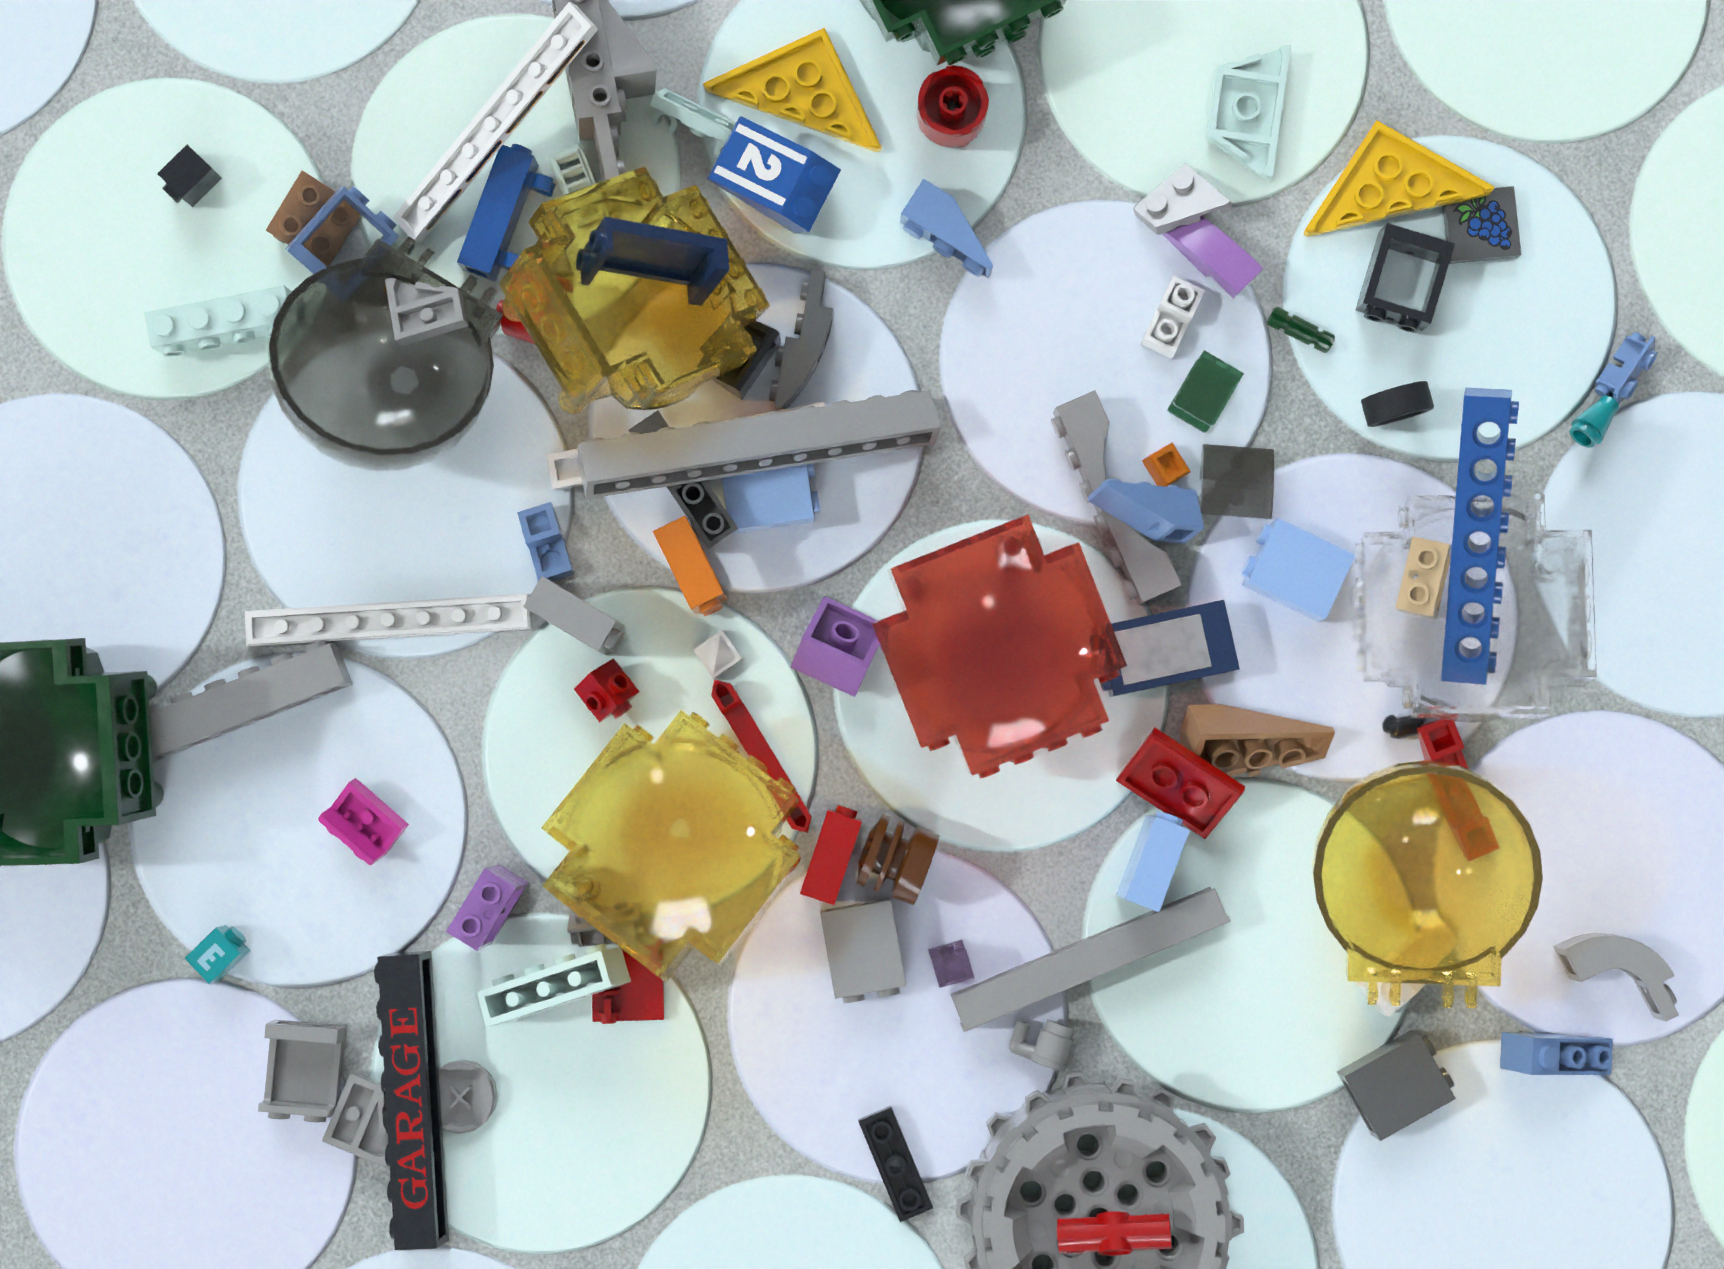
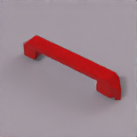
[711,679,812,833]

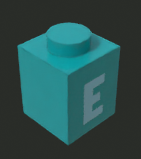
[184,925,251,984]

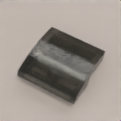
[1200,444,1274,519]

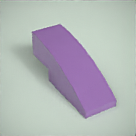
[1162,216,1263,299]

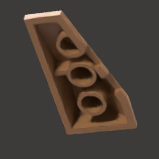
[1180,704,1335,777]

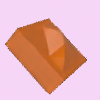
[1142,442,1191,487]

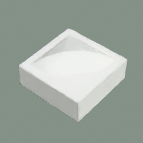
[693,630,742,679]

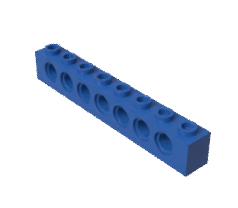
[1441,387,1519,685]

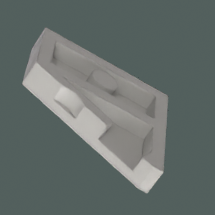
[385,278,469,346]

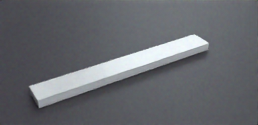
[245,593,532,647]

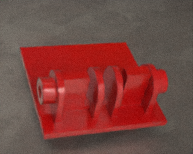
[592,947,665,1024]

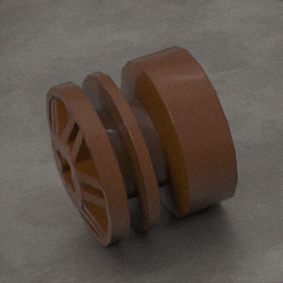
[856,813,940,906]

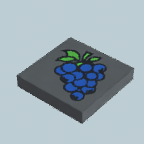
[1442,186,1522,264]

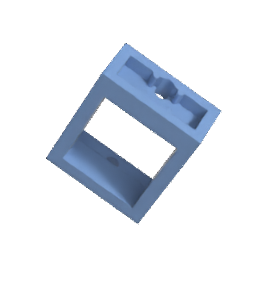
[285,186,399,299]

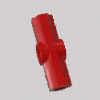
[1057,1211,1172,1256]

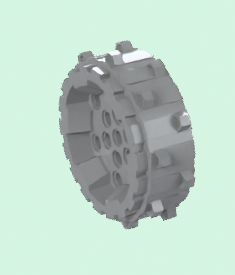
[956,1070,1244,1269]

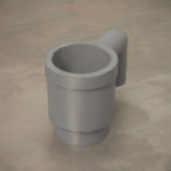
[1009,1019,1074,1072]

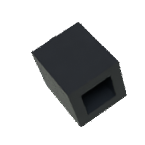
[157,144,222,208]

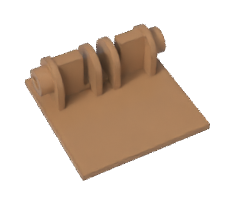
[265,170,360,268]

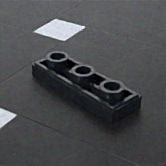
[858,1106,933,1222]

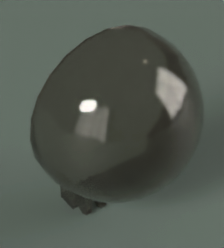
[268,236,503,471]

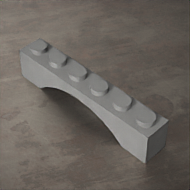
[1051,390,1182,605]

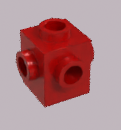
[574,658,640,723]

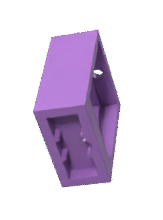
[446,864,529,951]

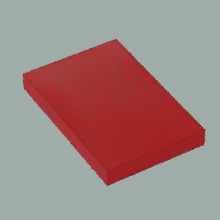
[1115,727,1245,839]

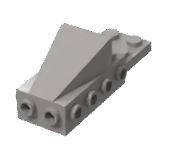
[552,0,657,206]

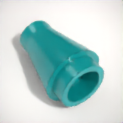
[1569,395,1620,448]

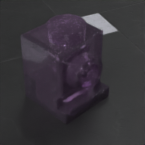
[928,939,974,988]

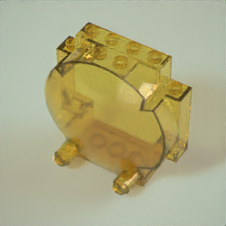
[499,166,770,414]
[541,710,801,983]

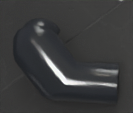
[1382,700,1434,739]

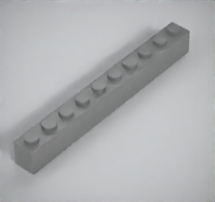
[577,390,941,499]

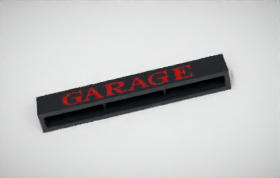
[374,951,449,1250]

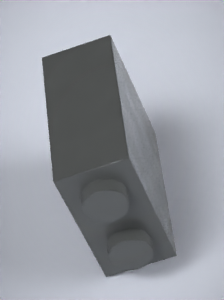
[1337,1030,1456,1141]

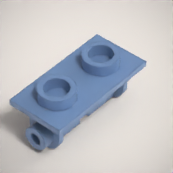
[1594,332,1658,404]

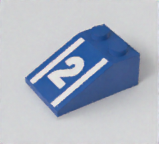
[707,116,841,233]

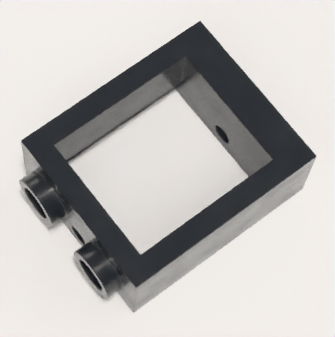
[1355,223,1455,333]

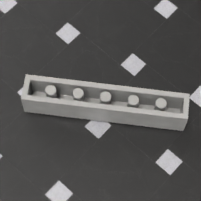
[150,640,353,762]

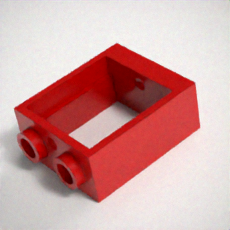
[800,805,862,905]

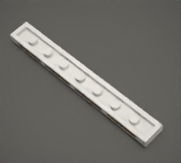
[393,2,598,243]

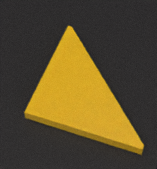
[703,27,882,152]
[1303,120,1495,237]

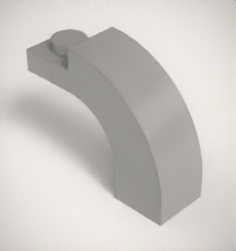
[1553,933,1679,1022]

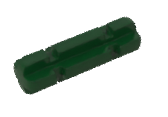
[1267,307,1335,353]

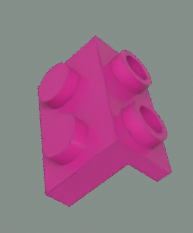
[318,778,409,865]

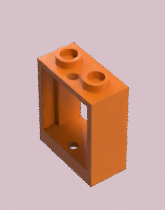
[653,516,727,617]

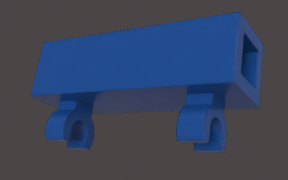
[457,144,556,282]

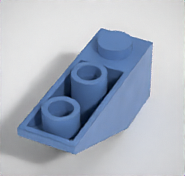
[900,178,993,278]
[1088,479,1204,544]
[1500,1032,1613,1075]

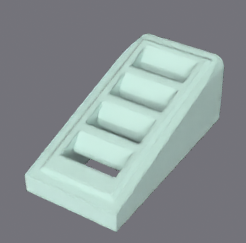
[548,144,608,227]

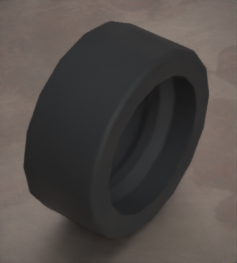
[1361,381,1434,427]

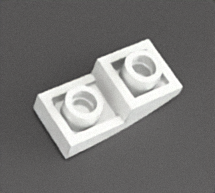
[1140,275,1205,359]

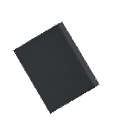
[697,312,781,400]

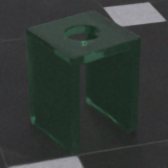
[1167,350,1244,433]

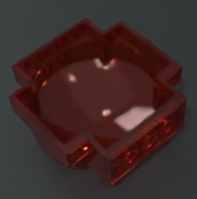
[871,514,1127,779]

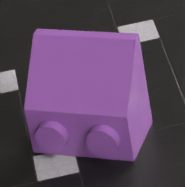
[790,596,888,697]

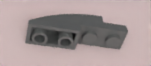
[769,269,834,411]
[628,410,738,549]

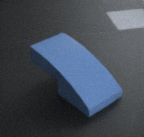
[517,502,574,581]

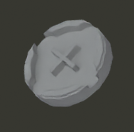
[439,1059,498,1134]

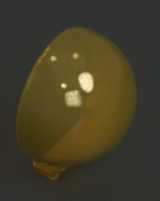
[1311,760,1543,1008]

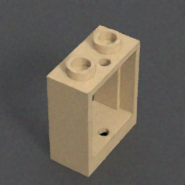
[1395,537,1452,620]

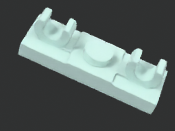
[650,88,735,156]

